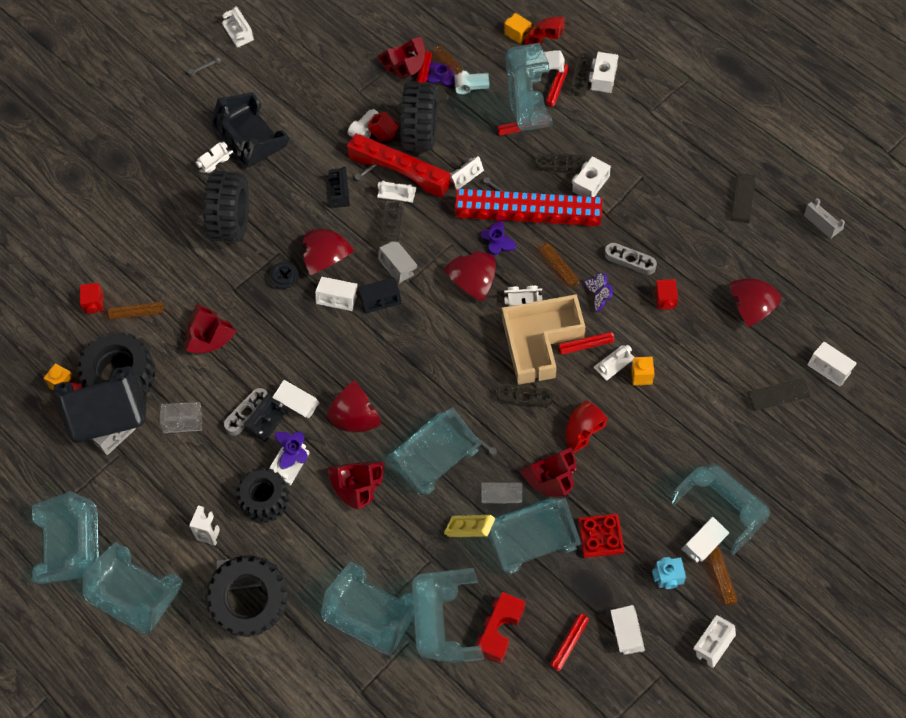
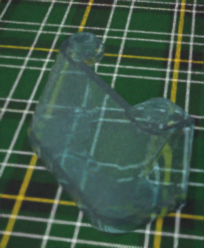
[386,407,482,495]
[32,491,99,584]
[488,496,581,574]
[83,542,183,634]
[321,561,422,654]

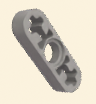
[605,243,657,275]
[224,388,268,436]

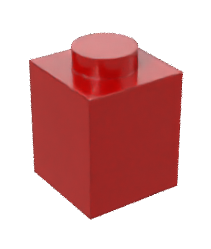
[367,112,398,142]
[655,279,678,310]
[80,283,103,314]

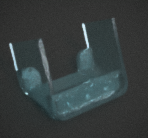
[672,463,770,555]
[412,568,485,663]

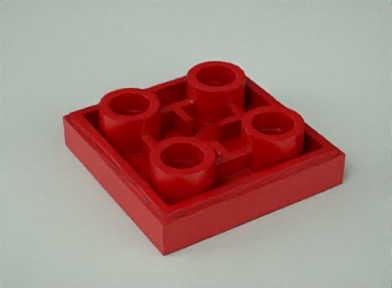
[578,514,625,559]

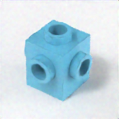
[652,557,686,589]

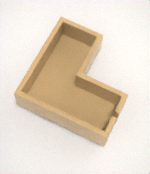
[502,294,585,385]

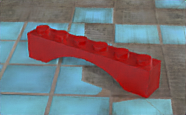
[347,133,450,198]

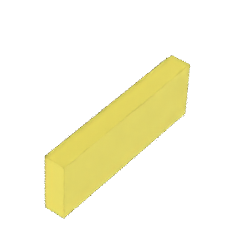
[444,515,495,537]

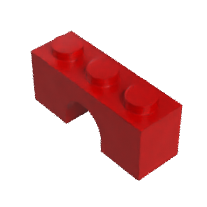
[475,592,525,664]

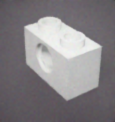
[589,52,618,93]
[572,157,611,197]

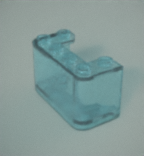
[506,43,553,130]

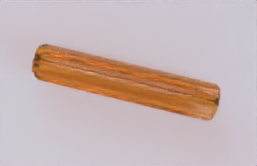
[435,45,463,75]
[541,242,579,287]
[108,302,164,319]
[709,546,737,605]

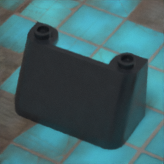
[211,92,290,168]
[53,366,147,442]

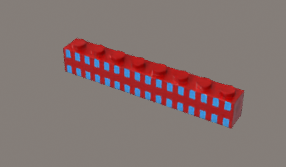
[455,189,603,226]

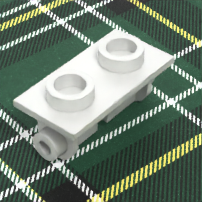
[195,142,233,173]
[450,156,484,190]
[377,181,416,203]
[504,286,542,306]
[594,345,635,381]

